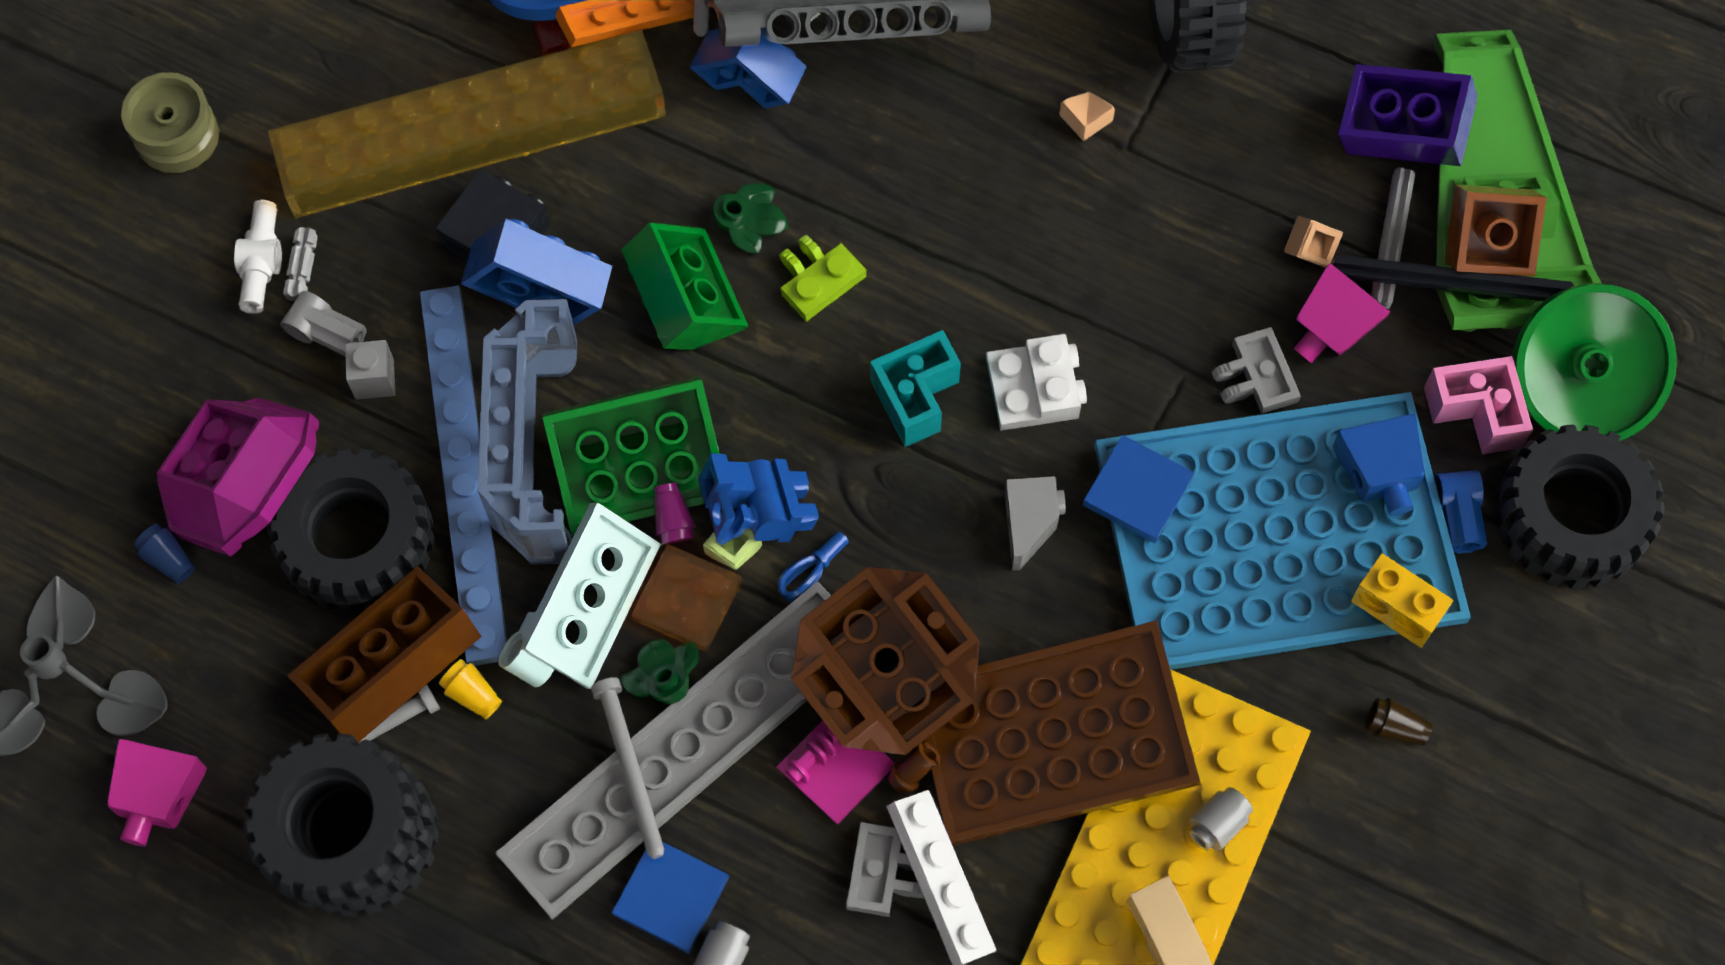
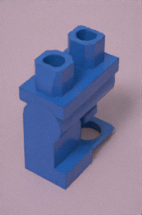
[698,453,819,545]

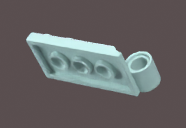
[499,503,661,689]

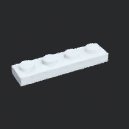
[887,790,996,965]

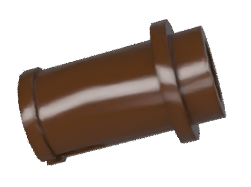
[888,742,941,793]

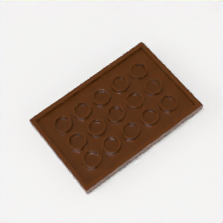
[925,620,1201,846]

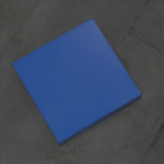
[1083,435,1195,544]
[612,842,729,954]

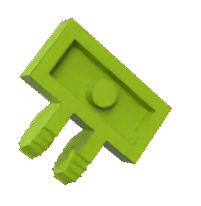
[779,235,866,322]

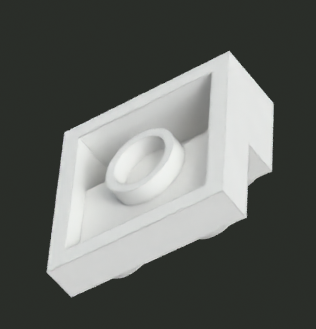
[986,334,1087,431]

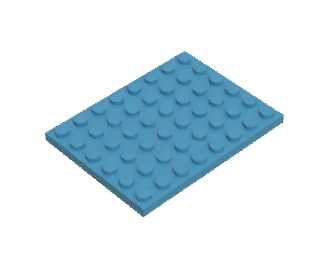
[1095,392,1471,670]

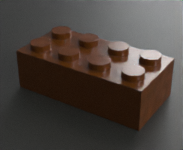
[287,566,482,743]

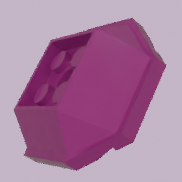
[157,397,319,557]

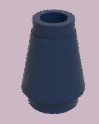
[133,524,195,584]

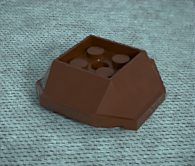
[791,567,980,755]

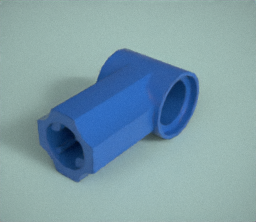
[1434,470,1487,554]

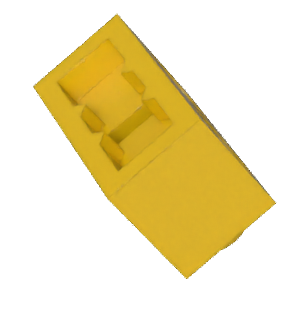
[1351,553,1454,648]

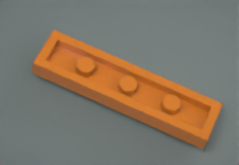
[555,0,694,47]

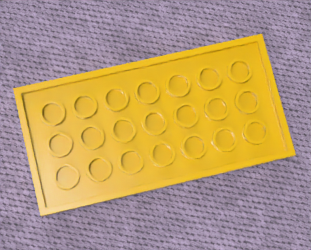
[1021,669,1311,965]

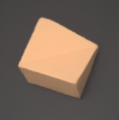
[1059,92,1115,141]
[1284,216,1343,268]

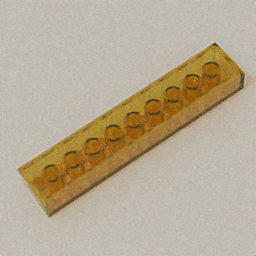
[268,29,666,218]

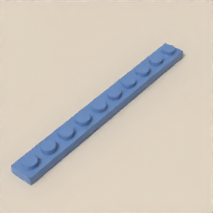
[420,286,507,666]

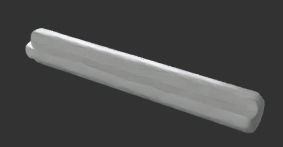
[1371,168,1415,309]

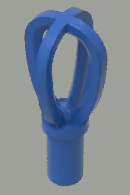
[778,531,849,603]

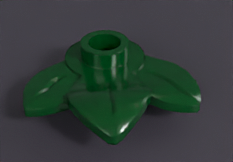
[712,183,789,254]
[621,639,699,705]

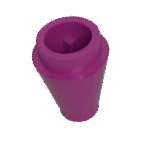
[653,482,696,545]

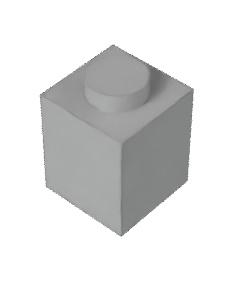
[345,340,395,400]

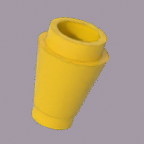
[439,659,502,720]

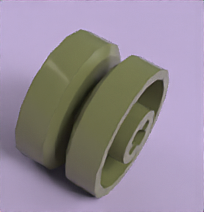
[121,73,220,173]

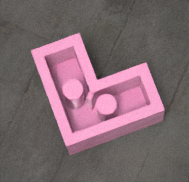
[1424,356,1533,454]

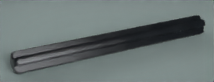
[1333,255,1574,302]

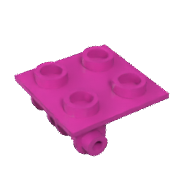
[777,721,894,825]

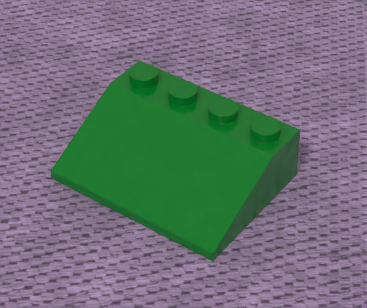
[542,376,720,536]

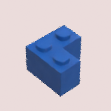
[690,29,807,108]

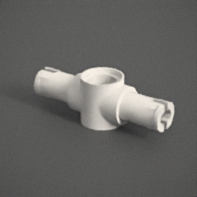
[234,200,282,314]

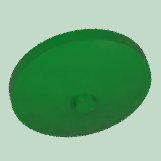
[1512,283,1677,441]

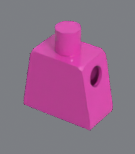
[1293,263,1390,363]
[108,739,207,847]

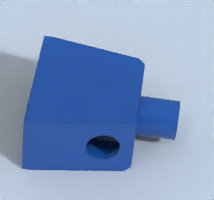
[1333,413,1424,516]

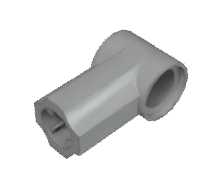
[280,291,367,357]

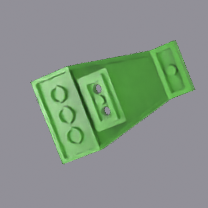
[1434,30,1602,331]

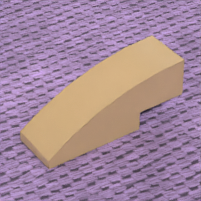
[1127,876,1212,965]

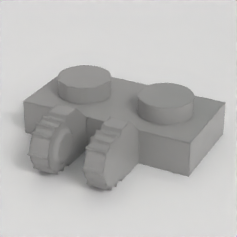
[1212,327,1301,414]
[847,822,924,917]

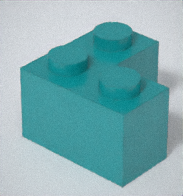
[870,330,961,447]

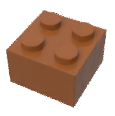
[1445,184,1547,277]

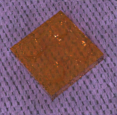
[631,544,742,652]

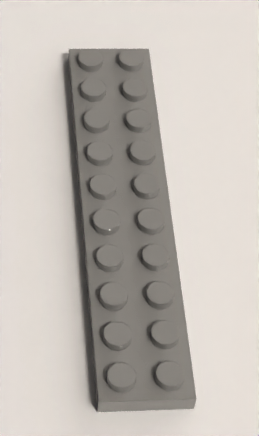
[496,581,831,920]

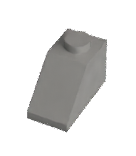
[1004,476,1066,570]

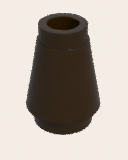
[1365,697,1432,746]

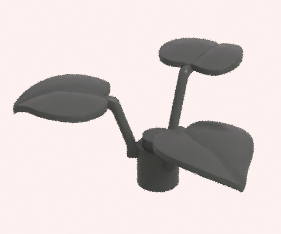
[0,576,167,756]

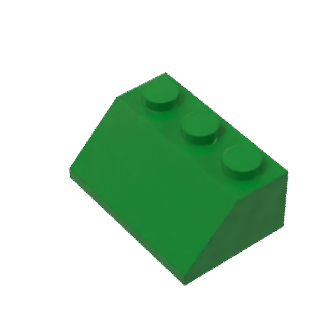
[621,222,748,350]

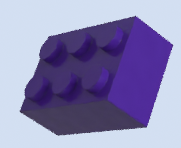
[1338,64,1478,167]

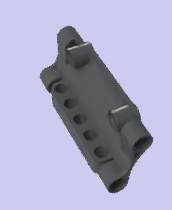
[704,0,991,47]

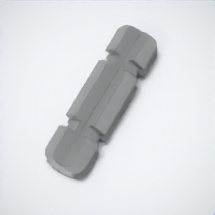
[283,227,318,301]

